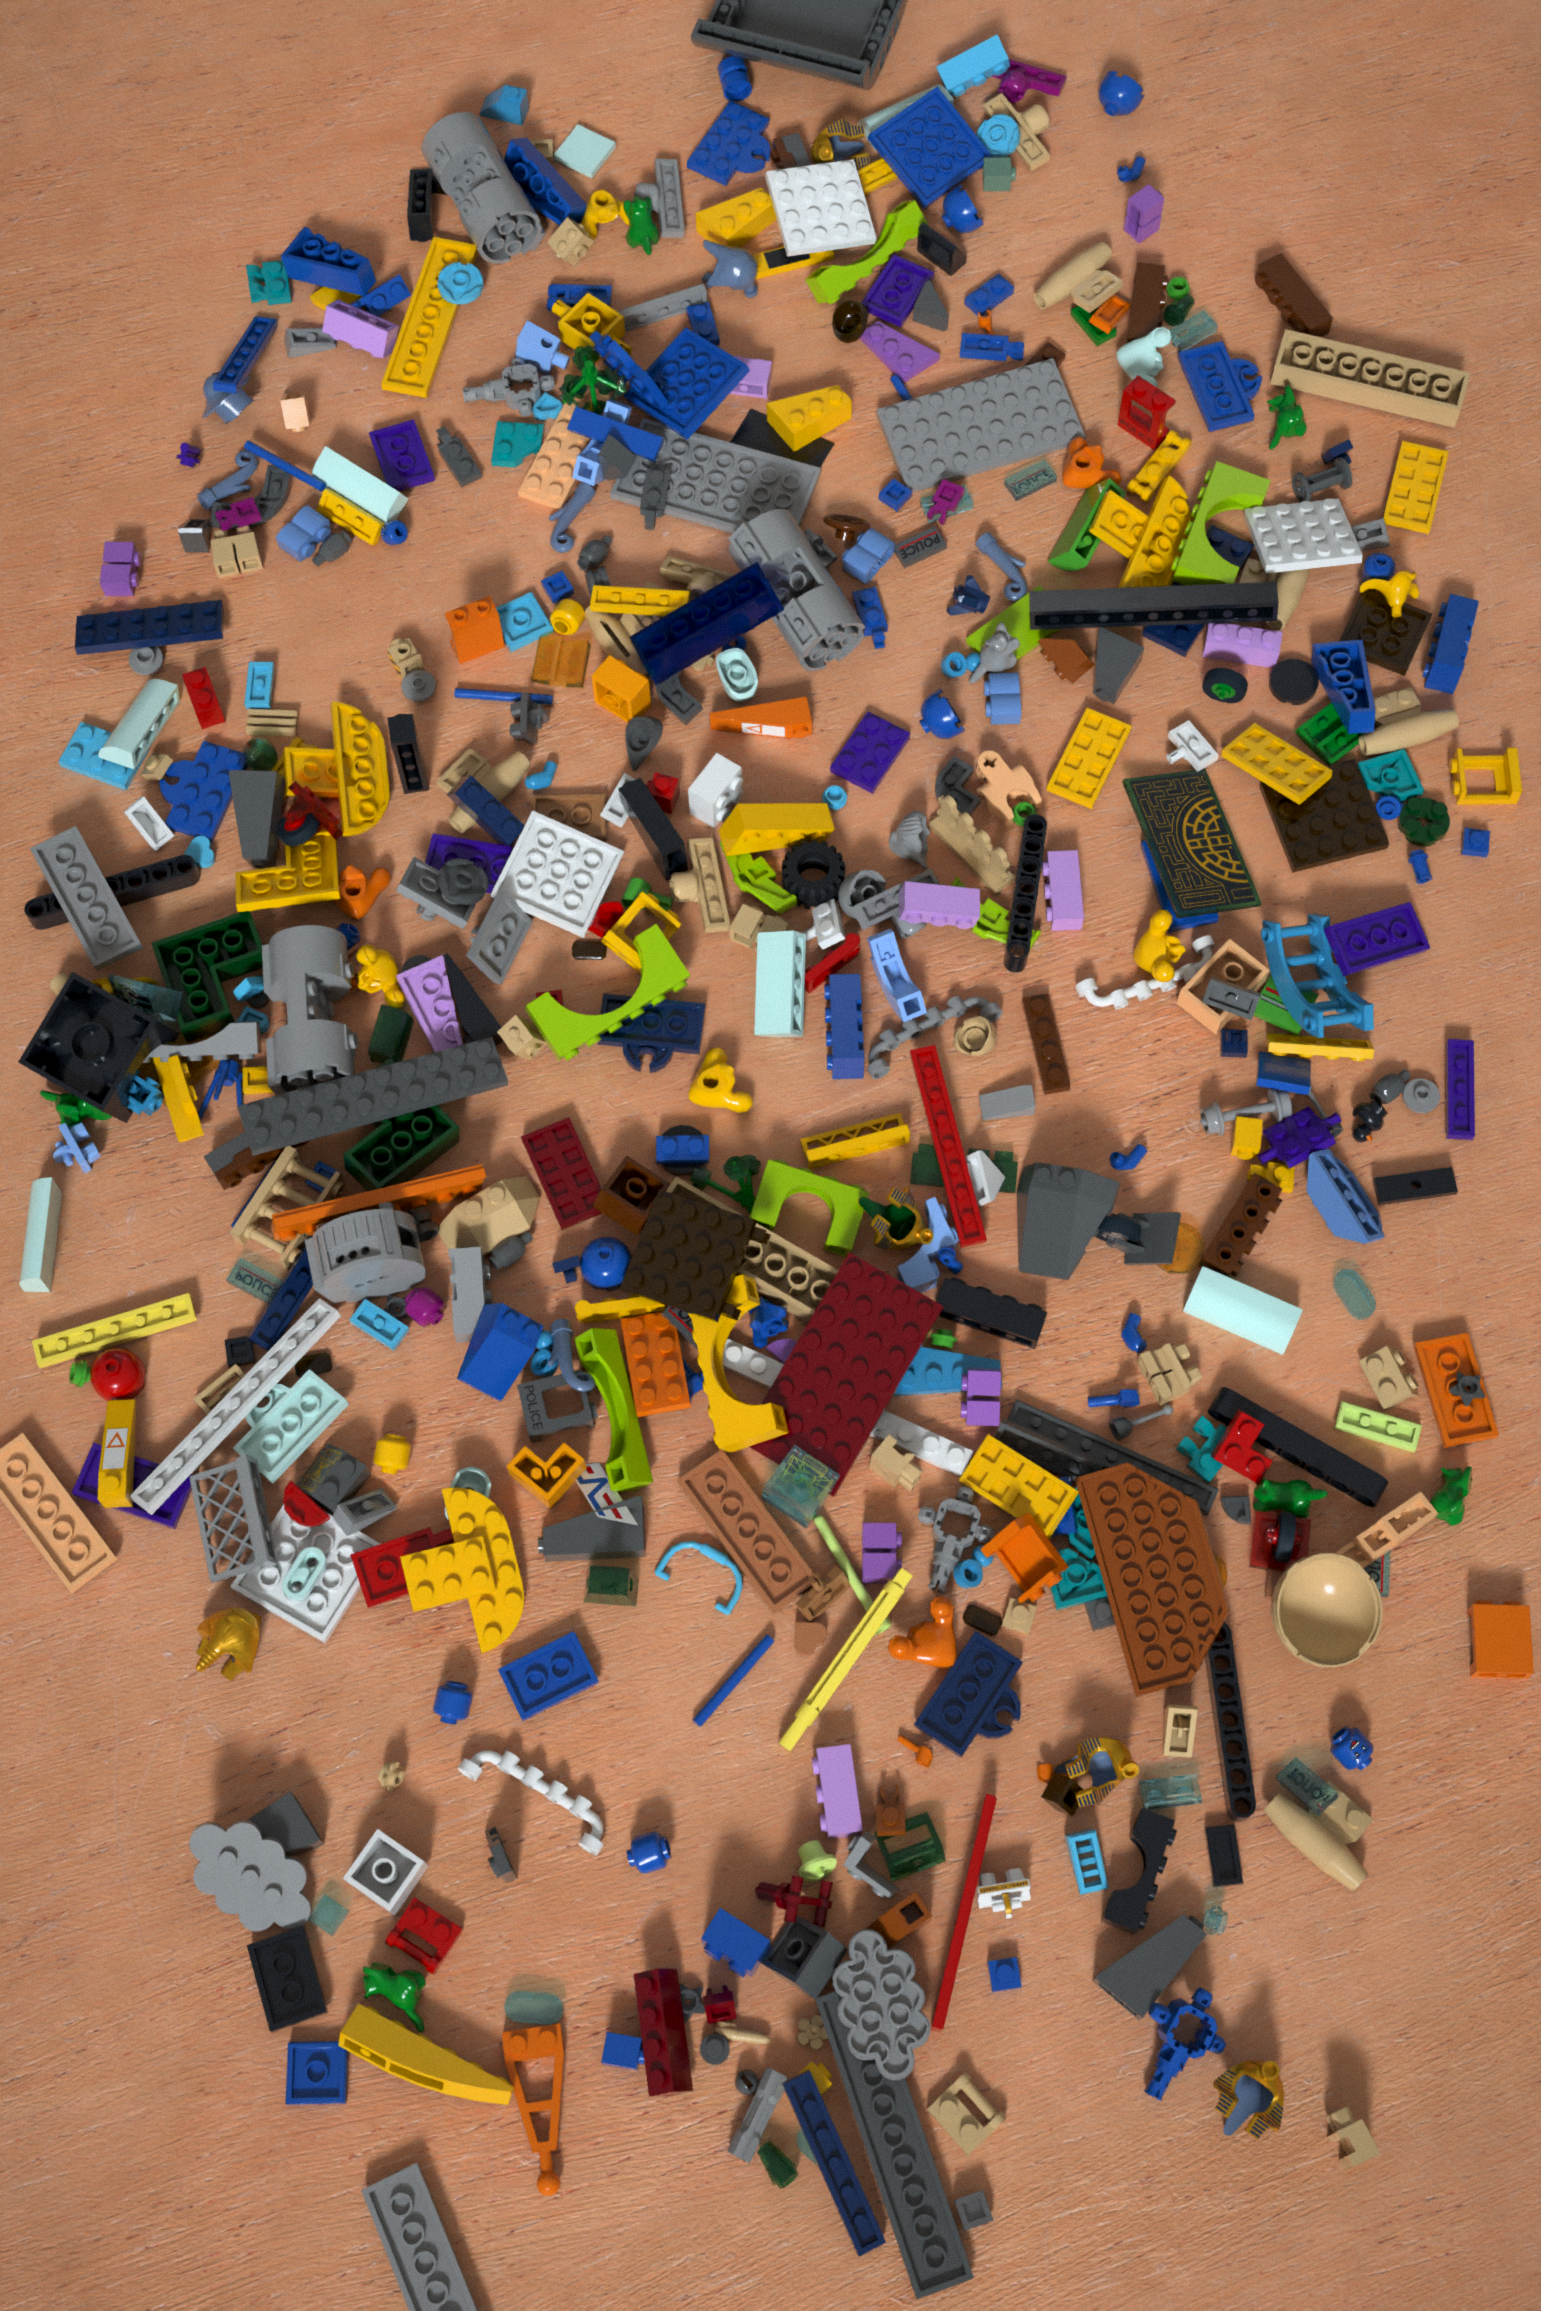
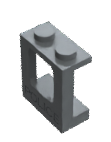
[517,1369,598,1443]

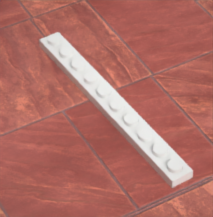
[130,1298,341,1515]
[723,1339,974,1477]

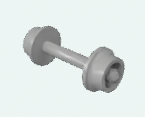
[1199,1089,1292,1136]

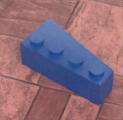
[1311,640,1376,734]

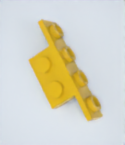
[153,1043,204,1142]

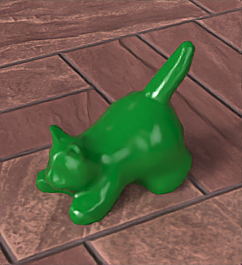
[623,196,659,255]
[1267,385,1307,450]
[40,1090,112,1128]
[1430,1466,1473,1526]
[1253,1479,1328,1521]
[363,1962,426,2033]

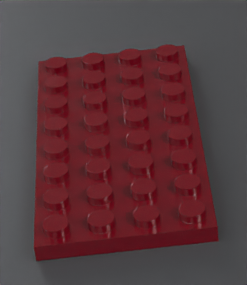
[749,1252,944,1497]

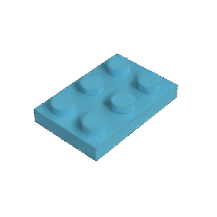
[58,722,149,791]

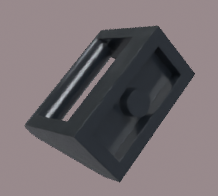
[917,223,967,276]

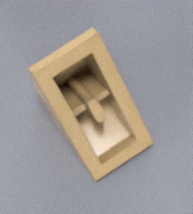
[1163,1704,1198,1758]

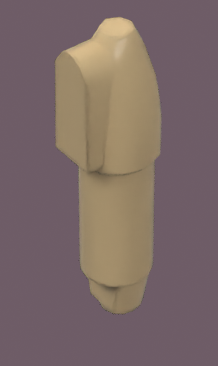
[714,2022,771,2044]

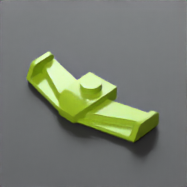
[720,842,797,914]
[950,877,1041,949]

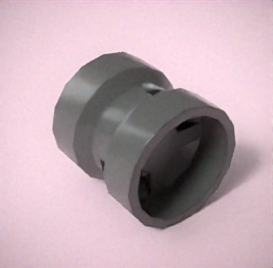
[408,1206,439,1243]

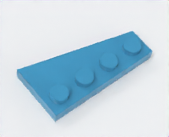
[893,1347,1002,1396]

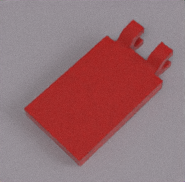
[351,1527,454,1609]

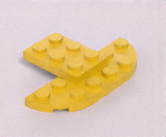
[1089,475,1194,588]
[283,702,390,836]
[400,1488,524,1653]

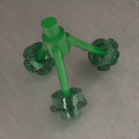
[690,1155,761,1215]

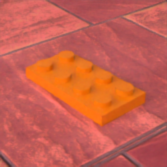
[621,1311,691,1418]
[1414,1333,1499,1448]

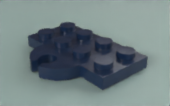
[597,994,706,1073]
[914,1631,1023,1758]

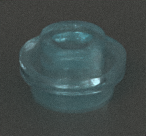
[1203,1905,1228,1935]

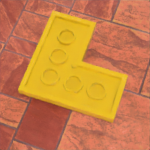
[235,828,340,912]

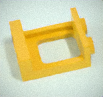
[1449,748,1522,805]
[601,891,681,974]

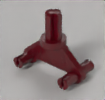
[755,1875,833,1927]

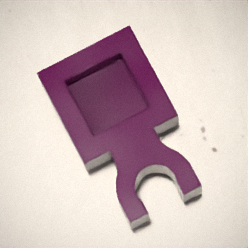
[927,479,965,525]
[215,497,262,532]

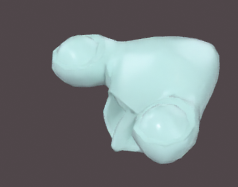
[1116,327,1172,387]

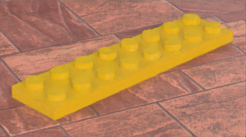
[381,237,478,398]

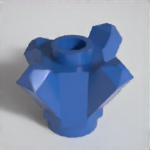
[749,1297,789,1348]

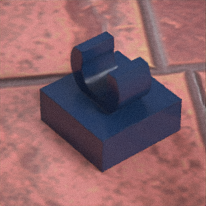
[1321,439,1354,465]
[1220,1029,1248,1058]
[552,1255,581,1284]

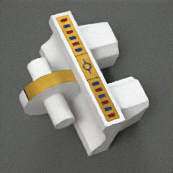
[977,1868,1031,1919]

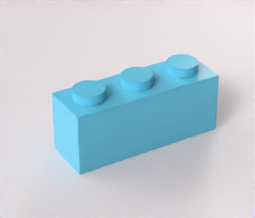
[936,35,1010,97]

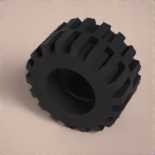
[782,840,845,910]

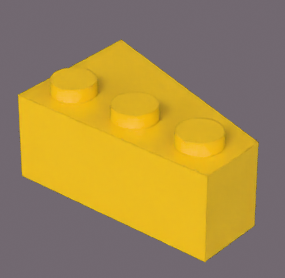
[696,188,777,248]
[766,385,852,452]

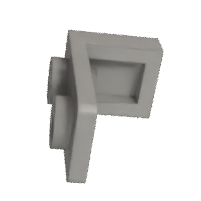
[843,1831,899,1899]

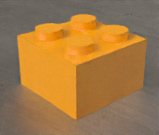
[591,655,651,723]

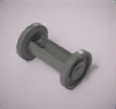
[1292,457,1352,503]

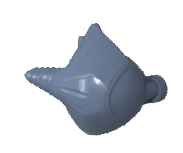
[702,240,758,298]

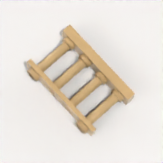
[230,1146,345,1270]

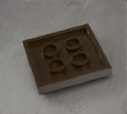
[1339,589,1432,676]

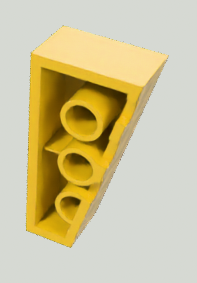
[718,803,835,856]

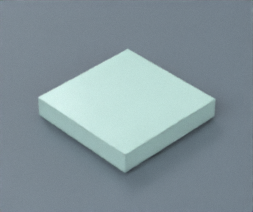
[553,124,616,178]

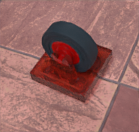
[276,781,343,846]
[1249,1511,1311,1571]

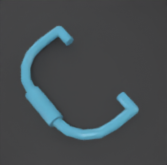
[655,1541,743,1615]

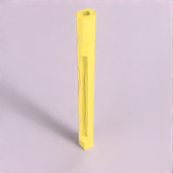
[778,1568,912,1751]

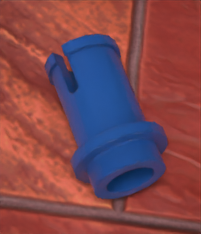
[1408,850,1433,884]

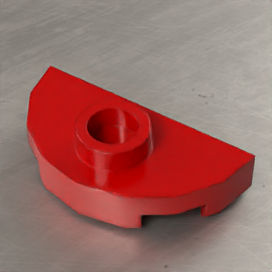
[283,1480,331,1527]

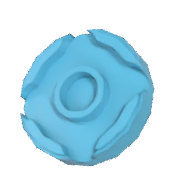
[976,114,1021,157]
[437,262,484,305]

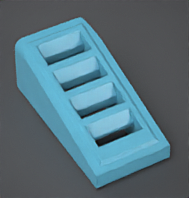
[1064,1829,1108,1895]

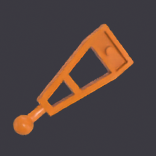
[502,2023,565,2196]

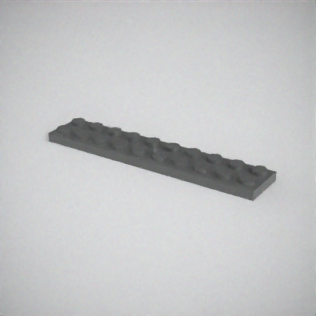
[237,1037,508,1156]
[815,1991,974,2300]

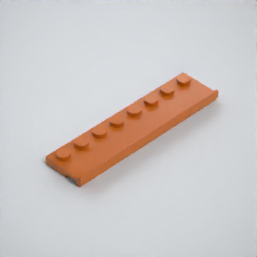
[272,1164,486,1242]

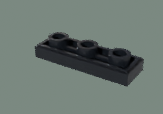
[1372,1167,1458,1205]

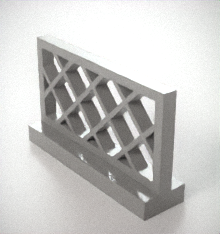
[189,1455,279,1583]

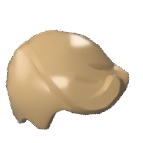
[953,1016,997,1056]

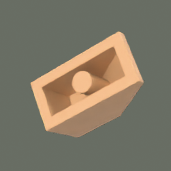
[280,391,310,432]

